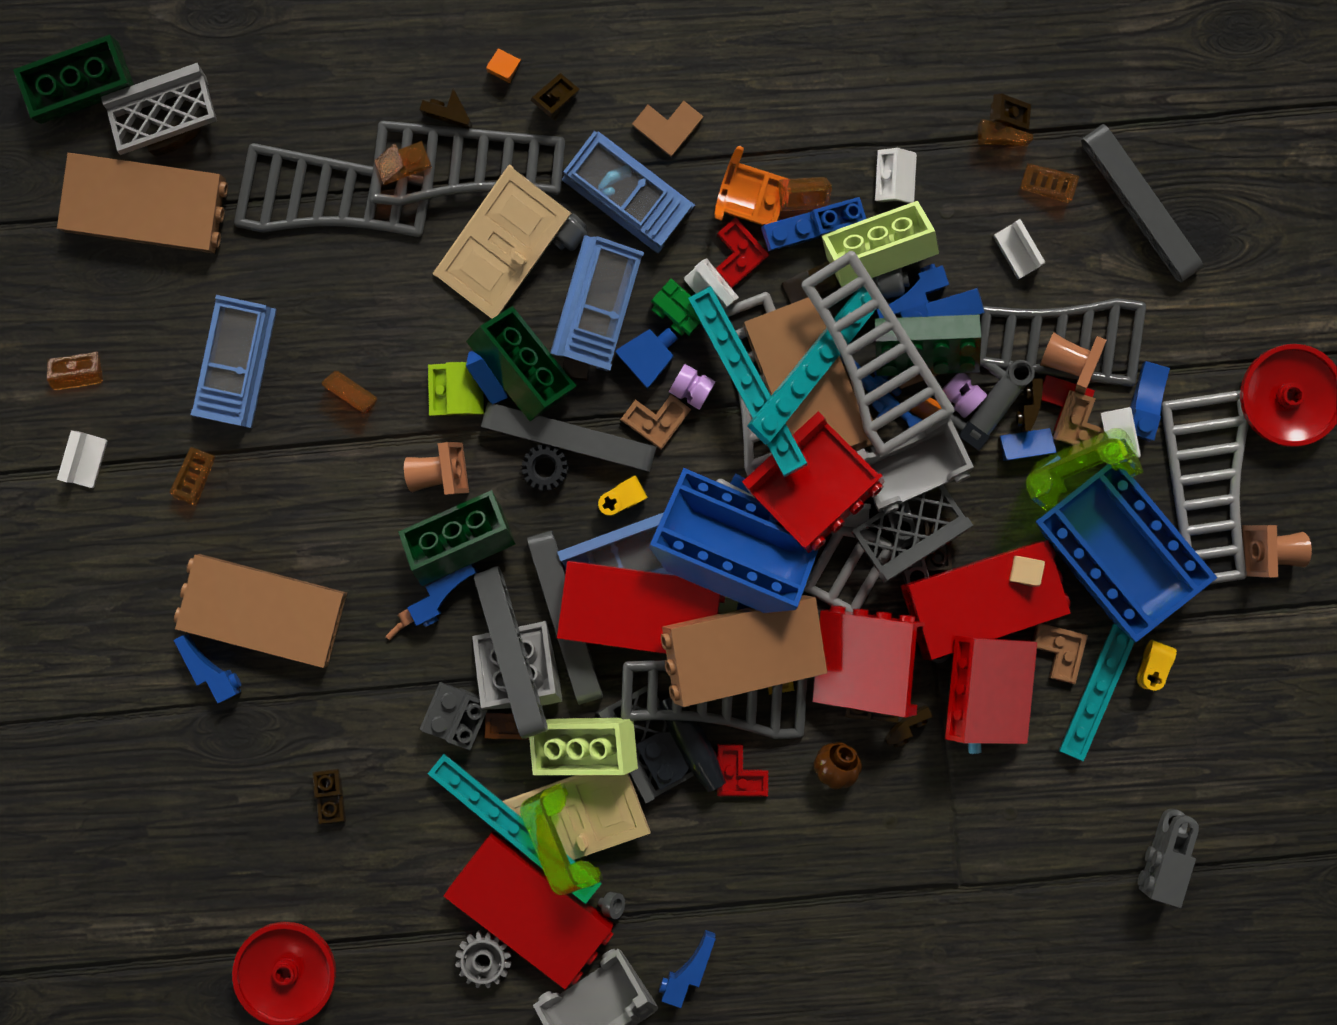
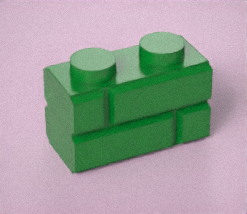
[651,278,701,337]

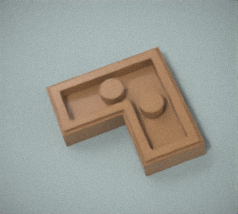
[632,101,703,158]
[1053,390,1106,454]
[620,394,691,450]
[1032,624,1088,684]

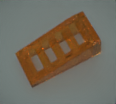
[978,119,1033,146]
[1020,164,1079,203]
[170,447,215,506]

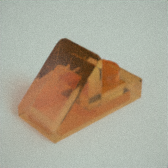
[374,141,432,185]

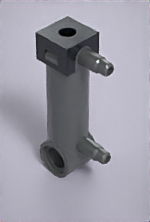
[950,360,1035,451]

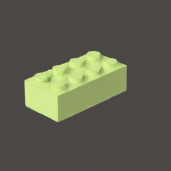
[821,201,939,287]
[529,718,638,775]

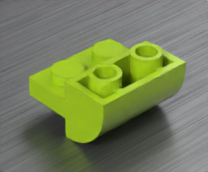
[428,362,484,416]

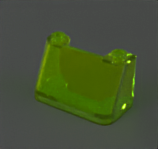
[1026,428,1144,512]
[520,783,603,895]

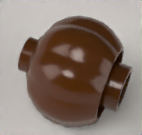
[813,742,862,790]

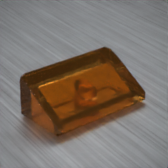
[778,177,832,211]
[47,352,103,390]
[322,371,377,413]

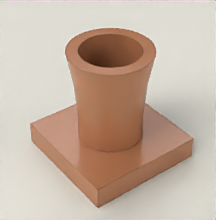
[1040,332,1107,394]
[404,442,469,495]
[1242,525,1312,577]

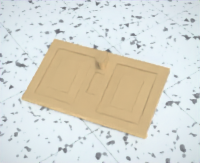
[433,165,572,318]
[503,773,651,869]

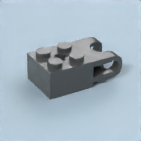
[1138,809,1199,908]

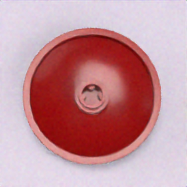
[1240,344,1337,447]
[232,922,336,1025]

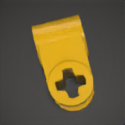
[598,475,648,516]
[1136,640,1177,691]

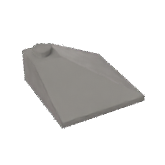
[472,621,562,710]

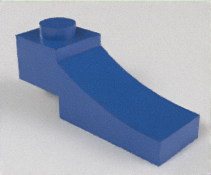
[874,264,949,319]
[901,288,985,317]
[1130,361,1170,441]
[407,563,478,627]
[174,634,241,703]
[659,930,716,1008]

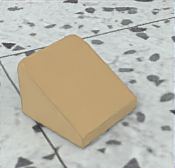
[1009,556,1045,587]

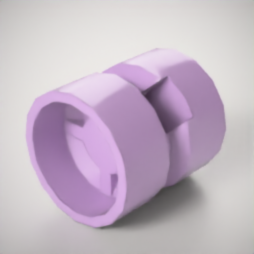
[669,364,716,410]
[942,373,987,418]

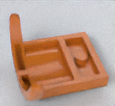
[714,146,790,226]

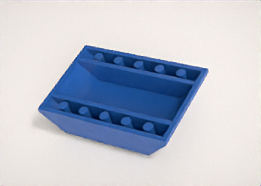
[1036,458,1217,643]
[649,468,819,613]

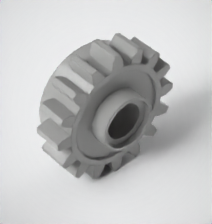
[455,930,512,988]

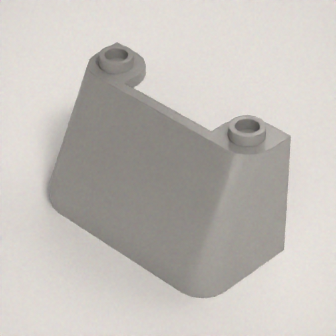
[857,416,974,514]
[533,949,658,1025]

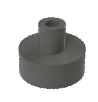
[598,892,625,919]

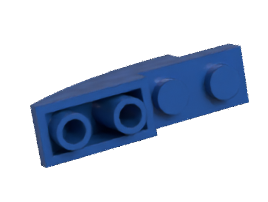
[761,197,866,252]

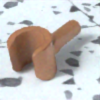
[386,609,414,640]

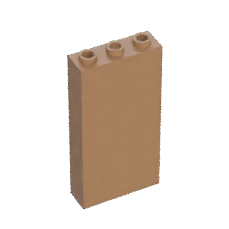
[57,153,228,254]
[743,297,869,450]
[174,554,347,668]
[661,595,827,707]

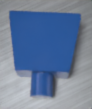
[615,328,678,389]

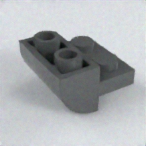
[420,682,488,750]

